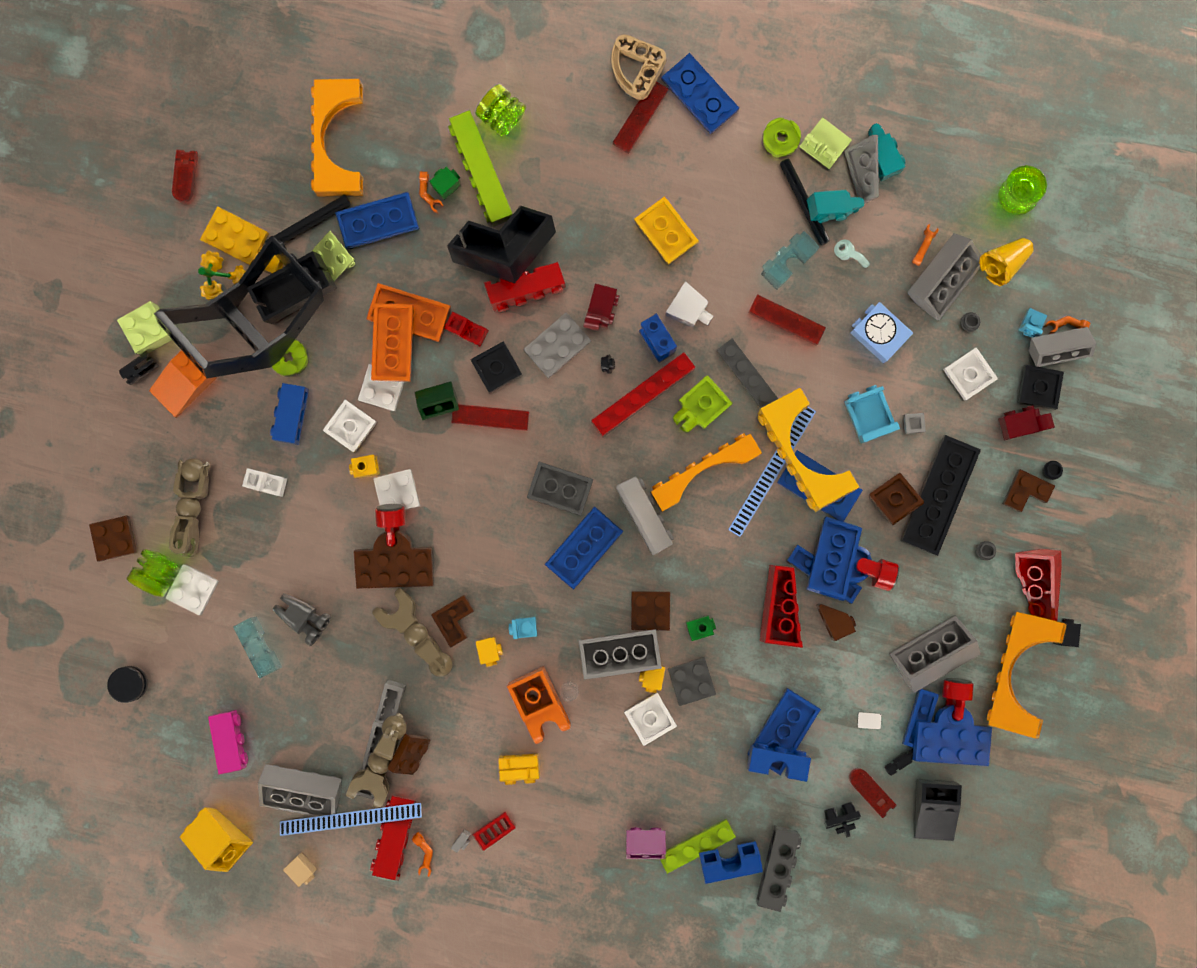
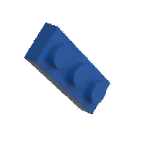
[902,689,939,748]

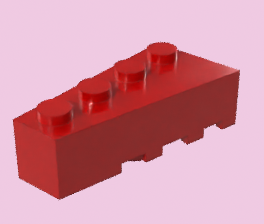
[484,262,566,312]
[759,565,803,648]
[370,796,416,881]

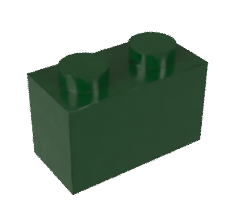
[415,381,459,420]

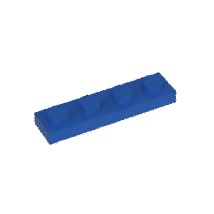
[786,545,862,604]

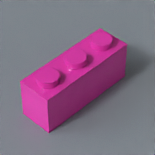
[208,710,248,775]

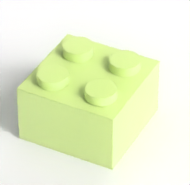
[117,301,172,355]

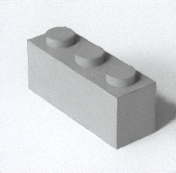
[1028,327,1096,367]

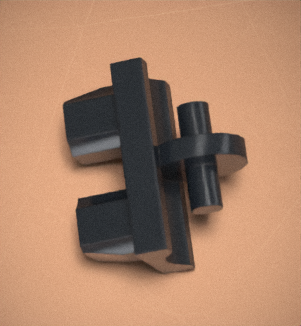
[824,802,861,838]

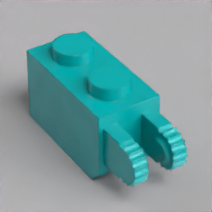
[868,123,906,181]
[807,190,865,223]

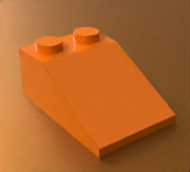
[149,350,217,418]

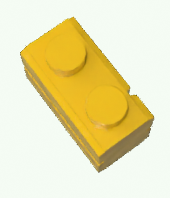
[499,753,540,785]

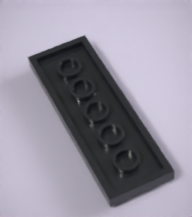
[901,435,981,556]

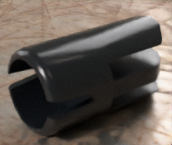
[119,351,159,385]

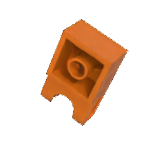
[507,666,571,744]

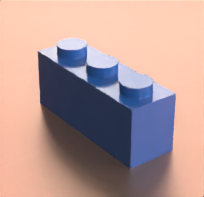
[270,383,309,445]

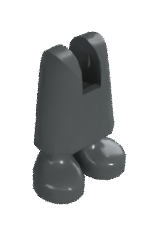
[273,593,331,646]

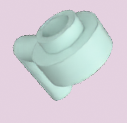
[834,239,870,268]

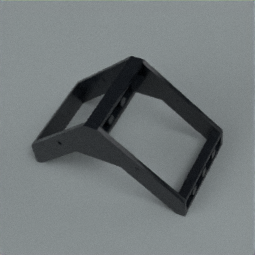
[154,236,324,378]

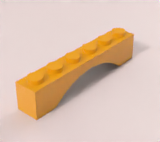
[650,433,762,512]

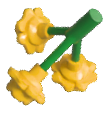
[198,251,246,300]

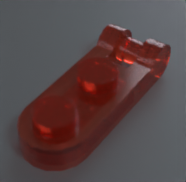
[172,150,198,203]
[849,768,897,818]

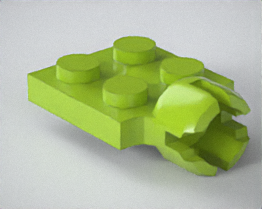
[673,375,733,433]

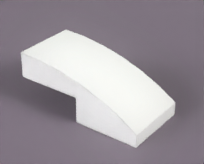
[242,468,287,497]

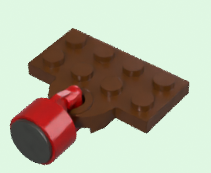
[354,504,434,589]

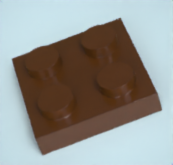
[869,473,924,526]
[89,516,137,562]
[631,591,670,631]
[387,734,430,775]

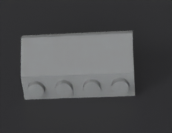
[907,233,981,321]
[616,477,674,555]
[890,616,981,693]
[579,629,662,680]
[258,764,342,817]

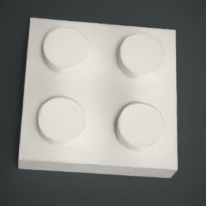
[943,348,998,401]
[358,364,404,412]
[323,400,377,453]
[373,469,420,510]
[165,564,219,616]
[624,692,677,746]

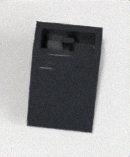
[914,779,962,841]

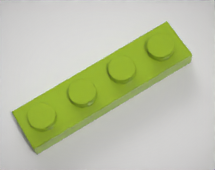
[660,819,736,874]

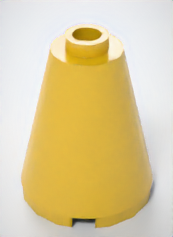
[979,238,1034,286]

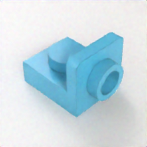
[1019,308,1047,338]
[509,617,538,639]

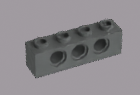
[756,825,802,912]

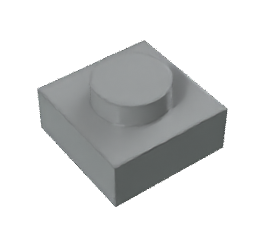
[903,413,926,434]
[451,829,471,853]

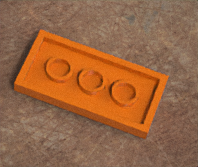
[366,283,451,343]
[371,303,414,382]

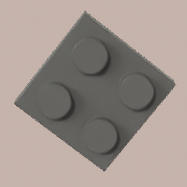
[668,657,716,706]

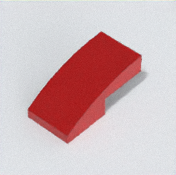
[444,311,489,347]

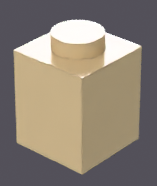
[283,852,317,887]

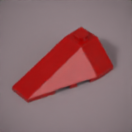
[1015,549,1062,621]

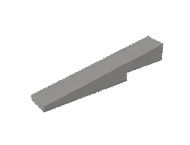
[356,680,406,800]

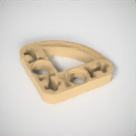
[611,34,667,100]

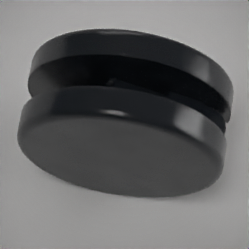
[107,666,148,703]

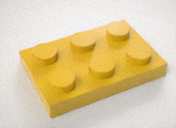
[634,196,699,265]
[200,206,269,266]

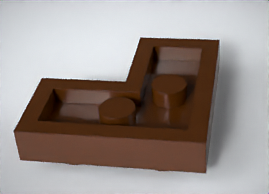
[1002,469,1055,512]
[431,595,474,648]

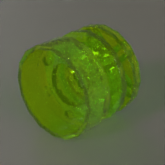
[475,84,526,137]
[998,165,1047,215]
[126,549,180,597]

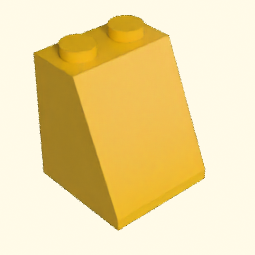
[180,807,253,872]

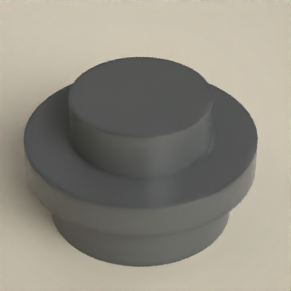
[961,312,981,332]
[976,541,996,560]

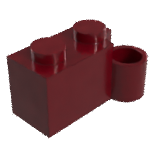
[583,283,620,331]
[998,405,1055,441]

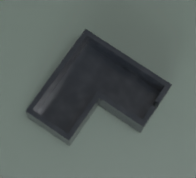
[447,206,556,284]

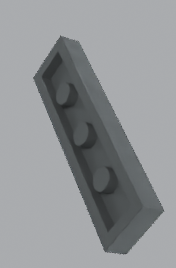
[717,338,778,408]

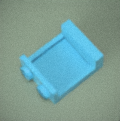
[844,385,900,444]

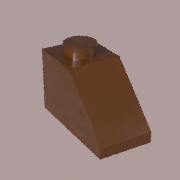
[816,604,856,641]

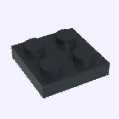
[470,341,522,394]
[1017,365,1064,410]

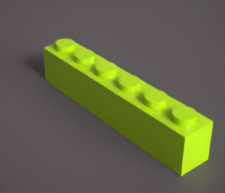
[448,110,513,227]

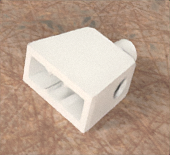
[665,282,713,327]

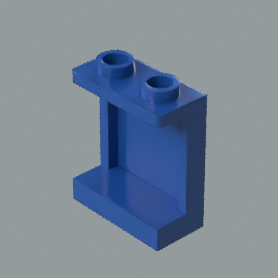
[639,313,677,363]

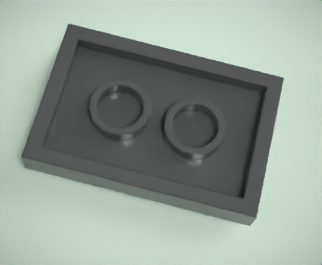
[527,462,593,516]

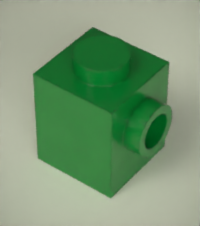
[429,166,461,200]
[685,615,716,641]

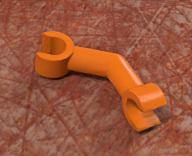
[419,171,444,213]
[912,224,939,266]
[1044,316,1091,334]
[412,832,433,877]

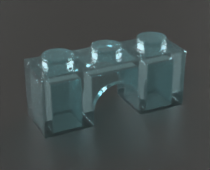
[761,231,820,290]
[233,617,282,679]

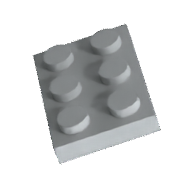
[523,312,591,379]

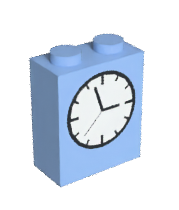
[850,302,913,364]

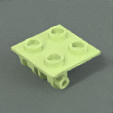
[799,117,852,169]
[311,231,355,281]

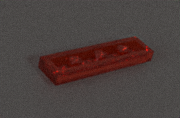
[613,81,668,154]
[748,294,826,346]
[451,404,530,431]

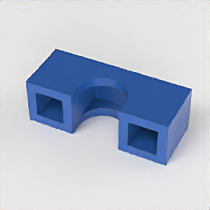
[747,743,811,782]
[699,841,763,884]

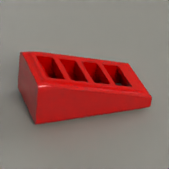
[472,812,516,851]

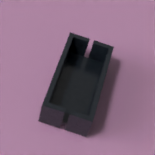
[247,251,337,324]

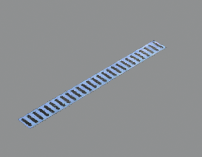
[728,407,816,537]
[280,803,422,836]

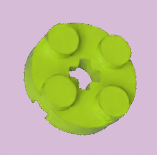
[762,118,801,158]
[272,340,308,377]

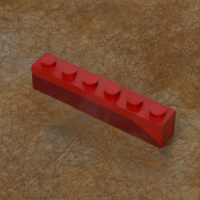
[591,352,696,438]

